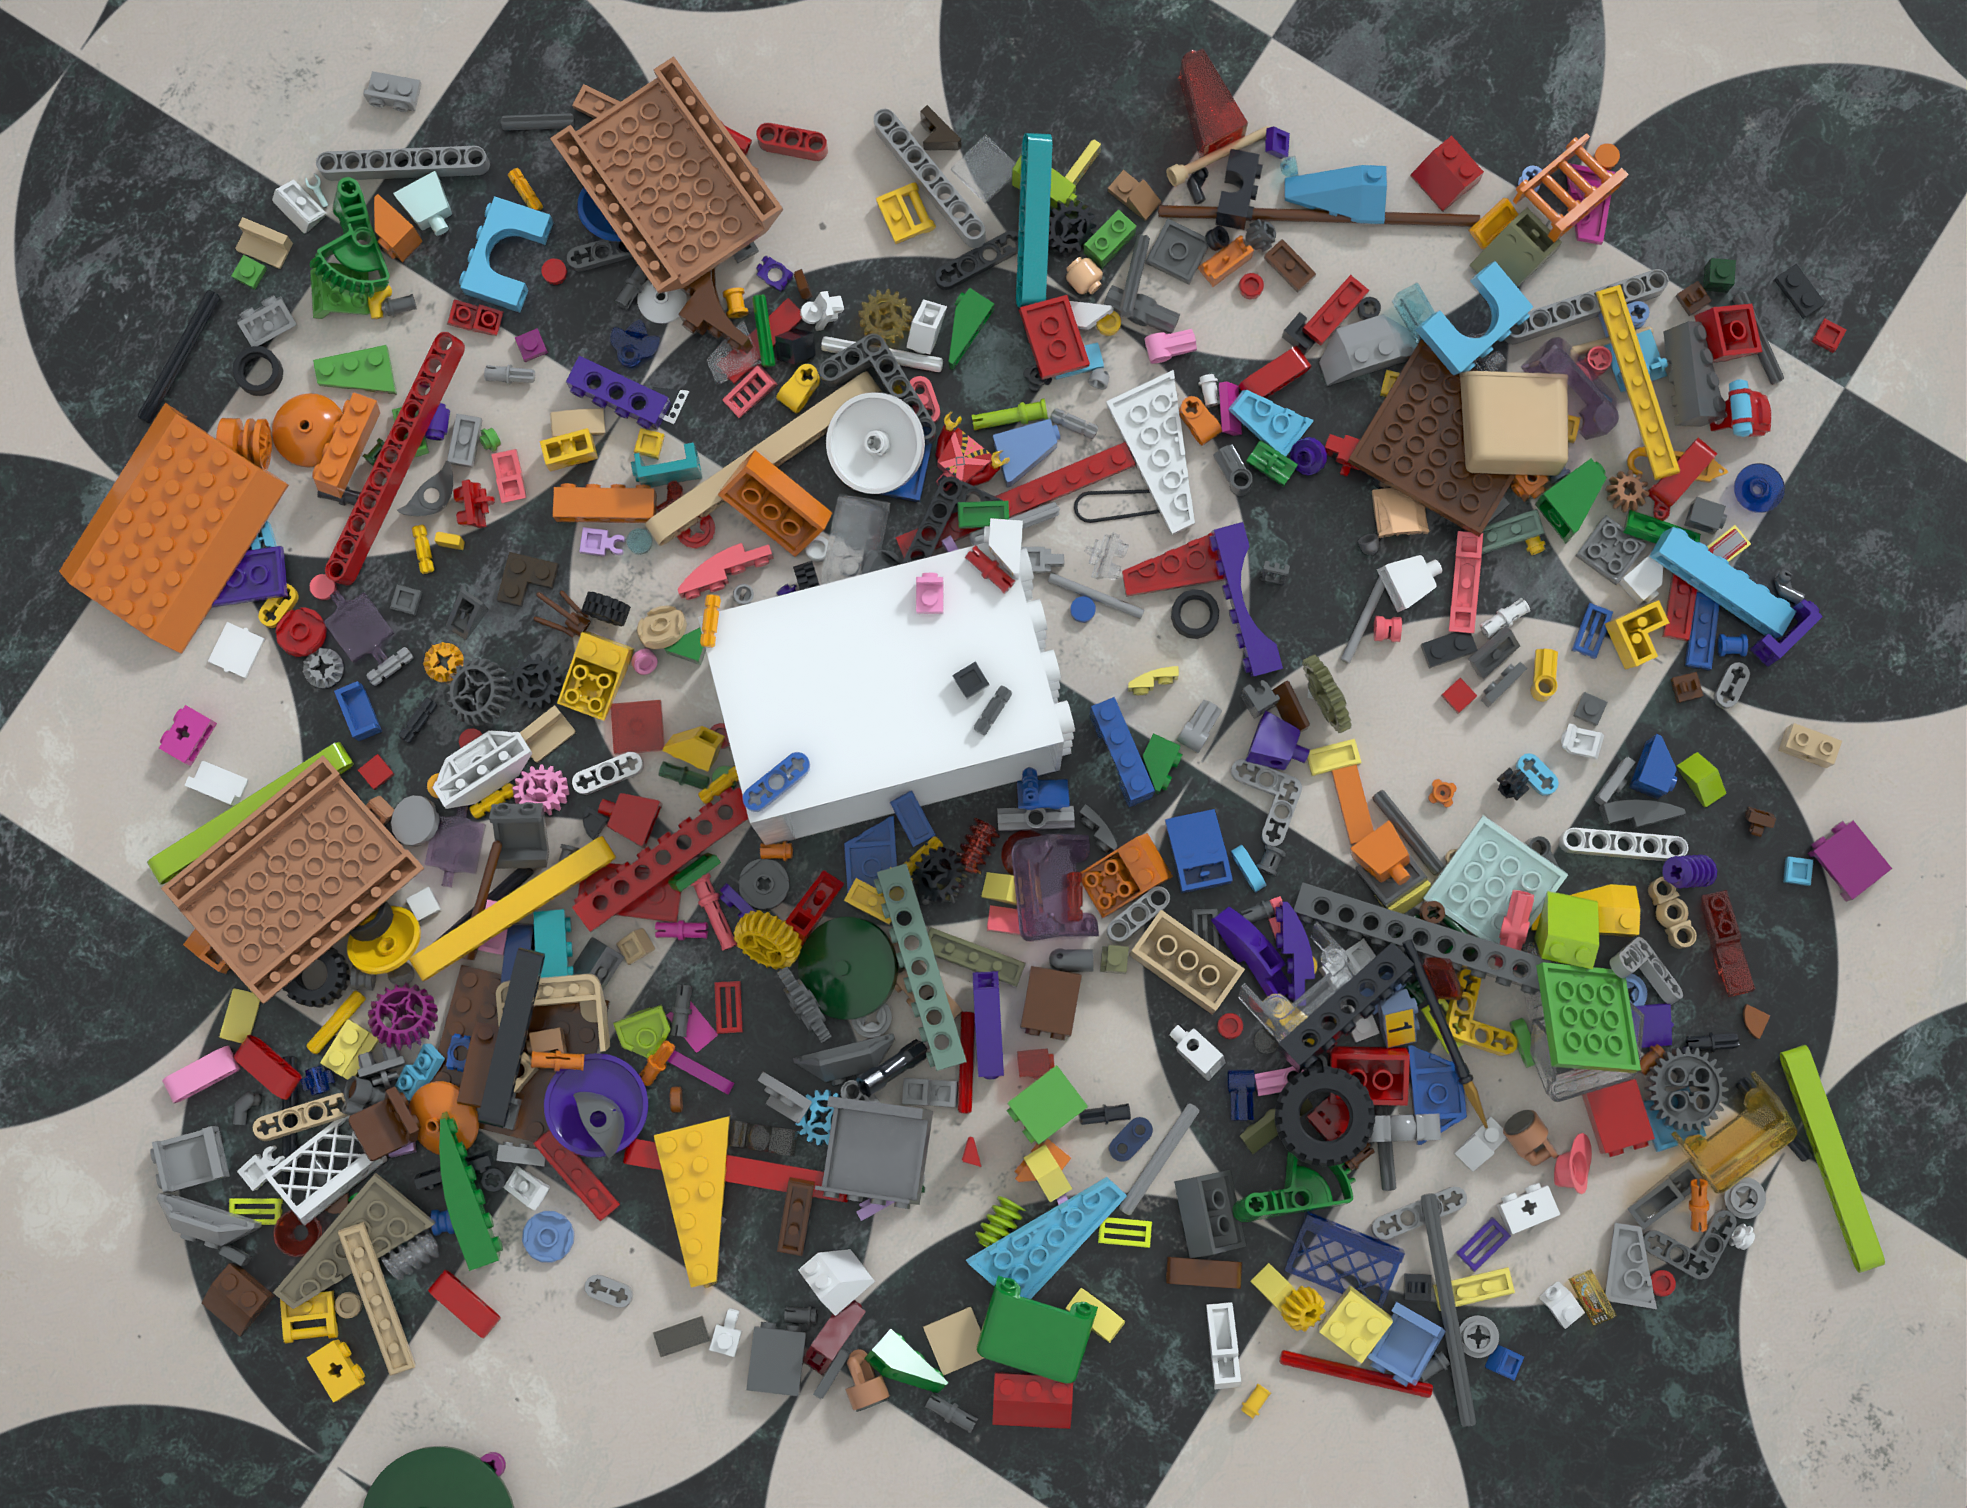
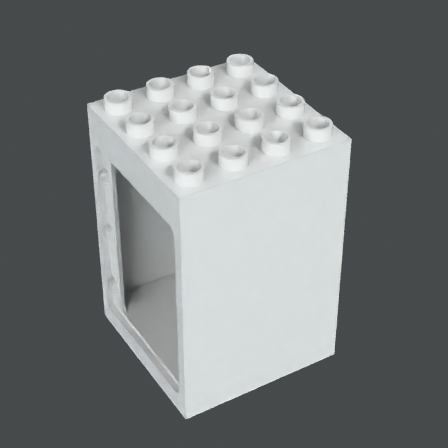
[698,542,1075,845]

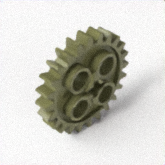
[1302,655,1352,733]

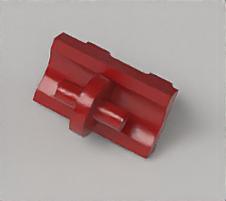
[453,479,495,528]

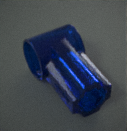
[1227,1070,1255,1120]

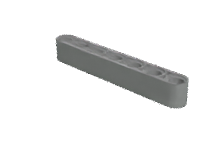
[874,108,986,248]
[316,146,490,181]
[1504,269,1669,345]

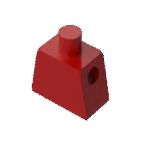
[598,793,663,849]

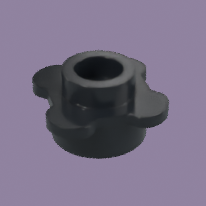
[1023,365,1052,391]

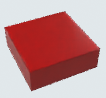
[1811,318,1846,353]
[1441,678,1477,713]
[358,754,395,790]

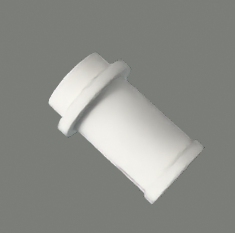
[1198,374,1220,407]

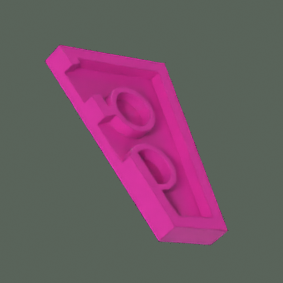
[1566,163,1615,245]

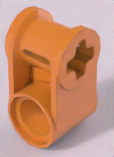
[1179,396,1222,446]

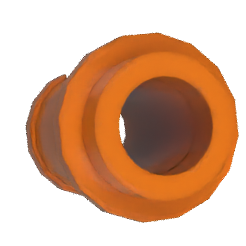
[760,841,793,861]

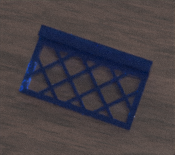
[1284,1211,1405,1309]

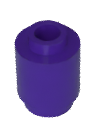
[424,403,450,441]

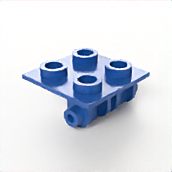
[1017,767,1070,810]

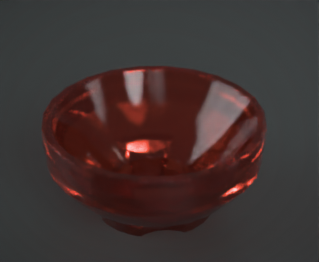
[273,1210,322,1257]

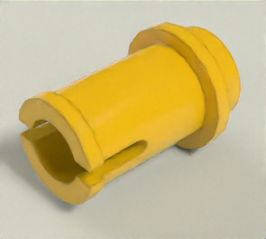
[1525,536,1545,555]
[1241,1383,1271,1419]

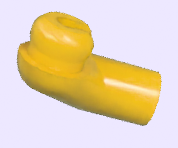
[368,285,392,319]

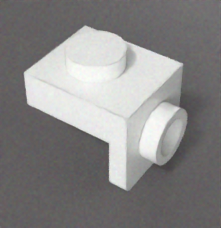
[1561,723,1604,759]
[1539,1282,1585,1329]

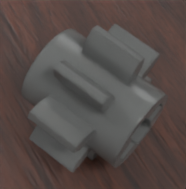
[1245,219,1276,252]

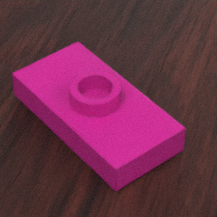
[1219,381,1242,436]

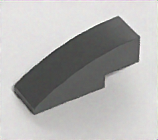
[1599,800,1686,829]
[1627,1159,1703,1230]

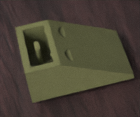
[1469,207,1562,288]

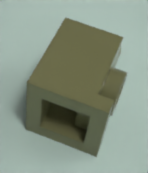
[1100,945,1129,974]

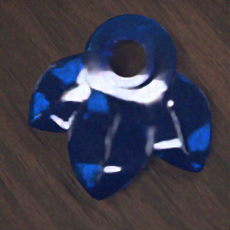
[610,319,660,367]

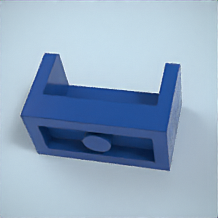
[334,681,382,741]

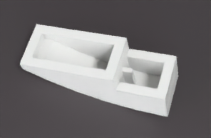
[1206,1302,1241,1389]

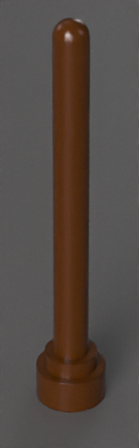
[462,840,502,960]

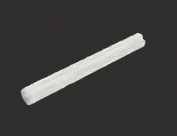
[821,336,943,372]

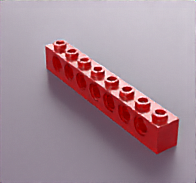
[572,787,749,932]

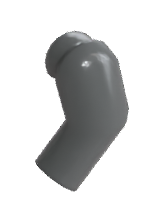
[1774,570,1805,604]

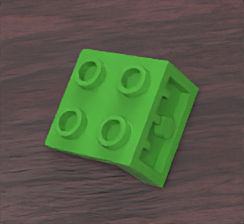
[310,262,370,319]

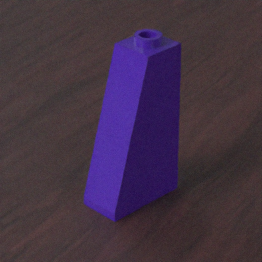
[973,971,1004,1080]

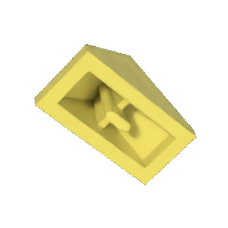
[981,872,1036,909]
[1023,1145,1072,1202]
[1250,1263,1296,1313]

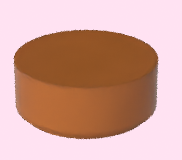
[670,1087,683,1113]

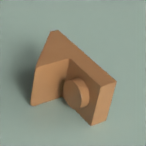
[1108,170,1161,221]

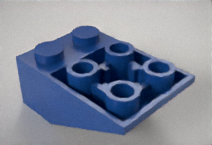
[1165,809,1233,894]

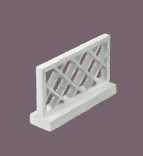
[264,1115,387,1226]

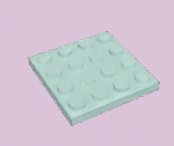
[1423,815,1568,944]

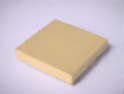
[923,1306,984,1376]

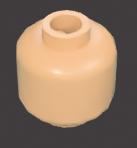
[1066,257,1103,294]

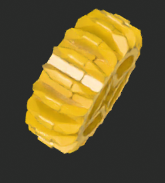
[734,910,802,970]

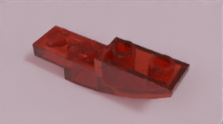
[1701,890,1755,997]

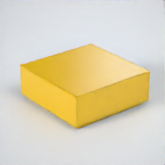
[634,428,665,459]
[434,532,465,550]

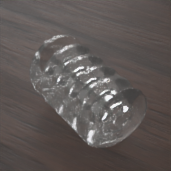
[381,1229,440,1281]

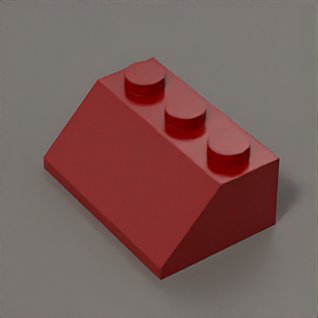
[1328,1046,1410,1106]
[992,1371,1073,1429]

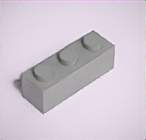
[496,1142,547,1167]

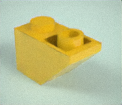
[662,726,725,772]

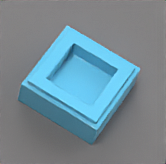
[1783,857,1813,886]

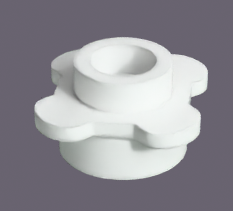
[1729,1224,1755,1250]

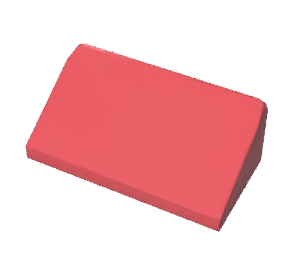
[987,905,1041,938]

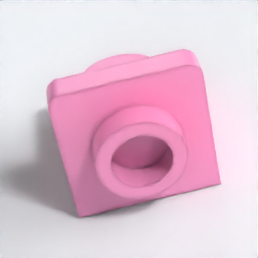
[916,573,944,614]

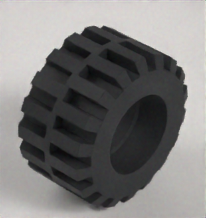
[283,947,350,1008]

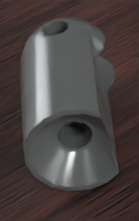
[1049,948,1093,972]

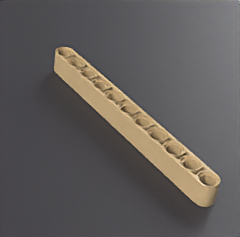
[645,371,882,546]

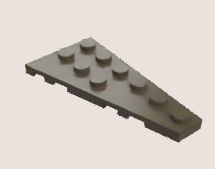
[273,1173,436,1309]

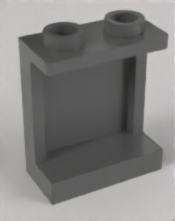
[489,802,549,869]
[746,1322,807,1396]

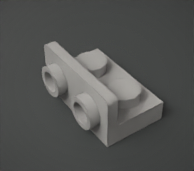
[363,71,422,112]
[237,295,297,347]
[758,1072,812,1123]

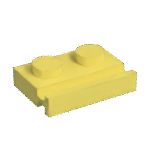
[320,1019,378,1080]

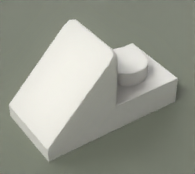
[1454,1117,1506,1172]
[503,1166,550,1211]

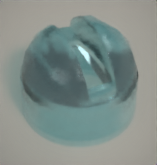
[1280,156,1299,177]

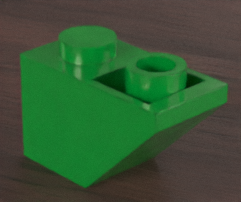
[1142,733,1183,795]

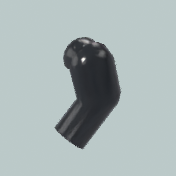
[1187,167,1209,205]

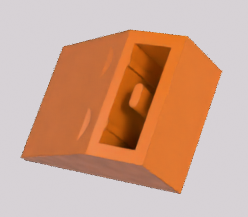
[1077,833,1173,918]

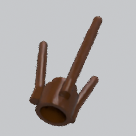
[533,590,591,638]

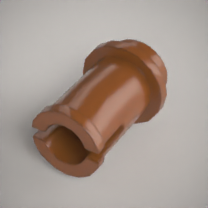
[1639,1044,1665,1076]

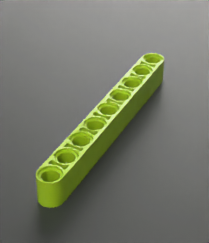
[147,742,354,885]
[1780,1045,1885,1273]

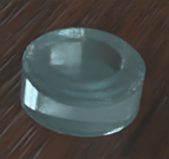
[627,528,653,555]

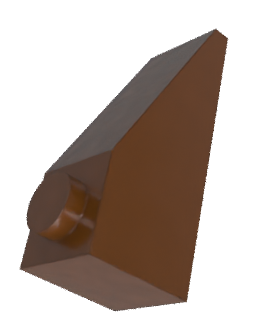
[457,1022,499,1108]

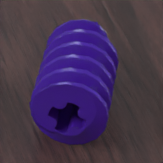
[1662,855,1717,888]

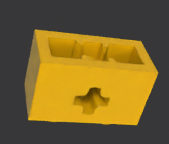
[539,428,598,472]
[307,1339,365,1402]

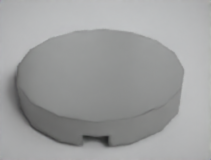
[391,795,439,847]

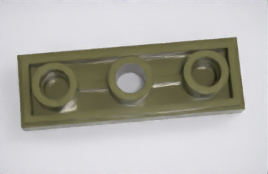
[1240,1098,1313,1154]

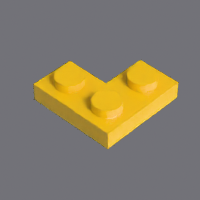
[844,867,913,925]

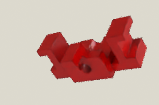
[1325,434,1360,477]

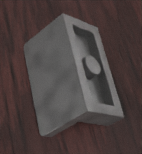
[573,937,624,991]

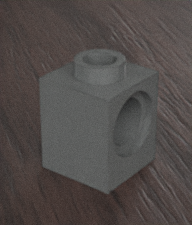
[1684,497,1727,535]

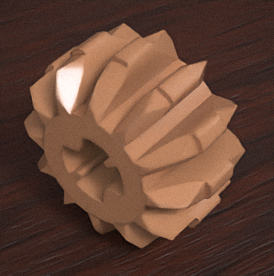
[1605,470,1649,513]

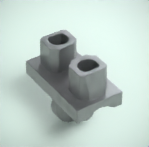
[358,1045,406,1090]

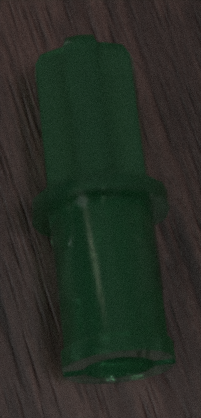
[658,761,710,790]

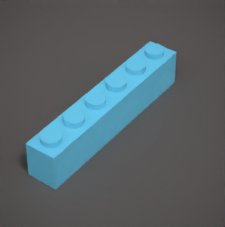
[1649,527,1797,639]

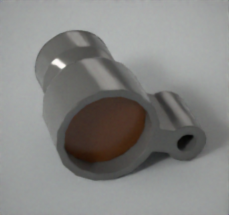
[342,1076,386,1116]

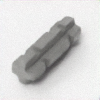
[1050,408,1098,439]
[367,647,413,686]

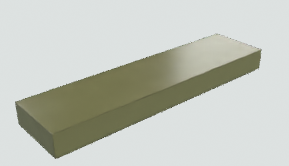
[928,927,1026,987]

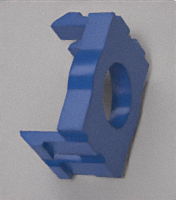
[446,1034,471,1072]

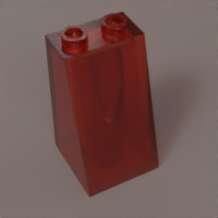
[1179,48,1248,158]

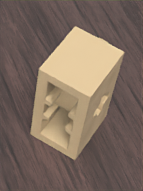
[1778,723,1842,768]

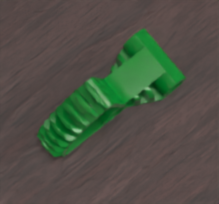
[309,177,390,299]
[1232,1151,1356,1222]

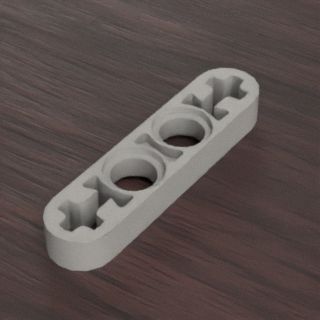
[1371,1186,1467,1240]

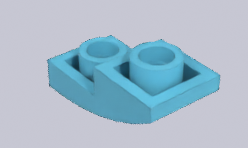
[395,1044,445,1101]

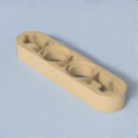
[253,1093,349,1141]

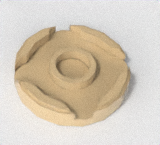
[636,606,687,649]

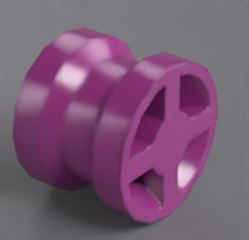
[480,1452,506,1476]

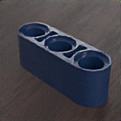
[501,923,535,984]

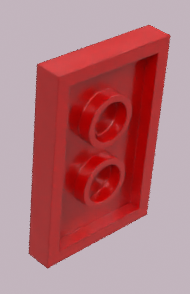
[1019,295,1090,380]

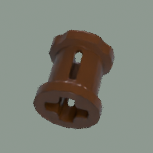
[1419,901,1445,924]

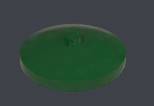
[798,917,898,1020]

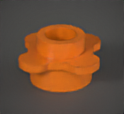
[1428,779,1457,807]

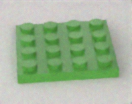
[1536,962,1641,1073]

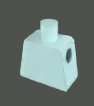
[393,171,452,236]

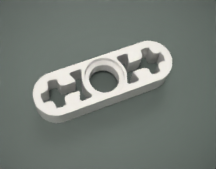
[572,752,644,795]

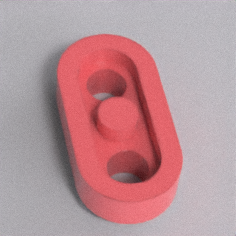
[909,376,940,423]

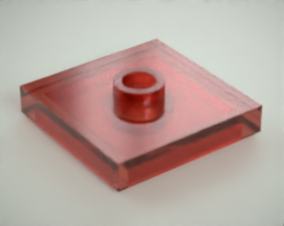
[611,700,665,755]

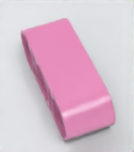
[162,1046,240,1103]

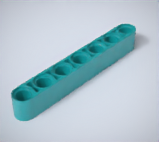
[1016,133,1052,308]

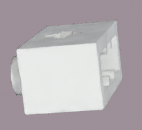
[1497,1183,1560,1234]

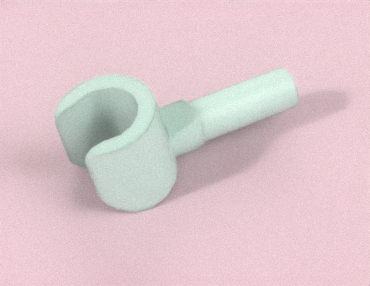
[305,173,328,208]

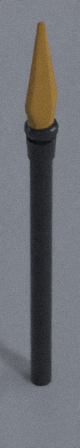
[1402,939,1488,1128]

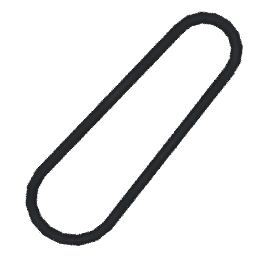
[1074,489,1160,523]

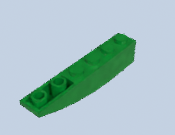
[439,1112,503,1271]

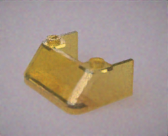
[1671,1071,1797,1194]

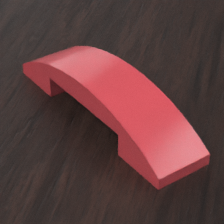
[1449,531,1483,634]

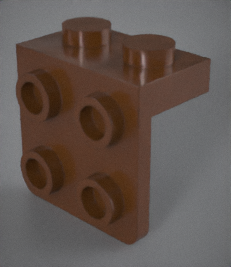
[348,1086,421,1161]

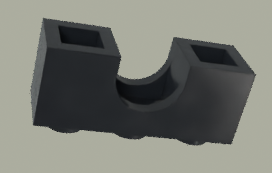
[1215,149,1263,230]

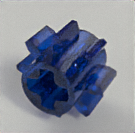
[301,1065,335,1096]

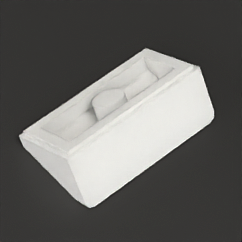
[272,180,327,234]

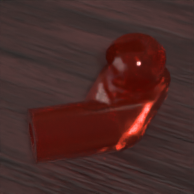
[656,481,684,512]

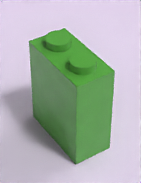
[1006,1065,1088,1145]

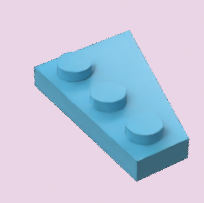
[1228,390,1314,456]

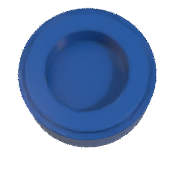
[1070,596,1096,623]

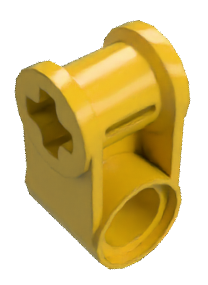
[776,364,820,413]

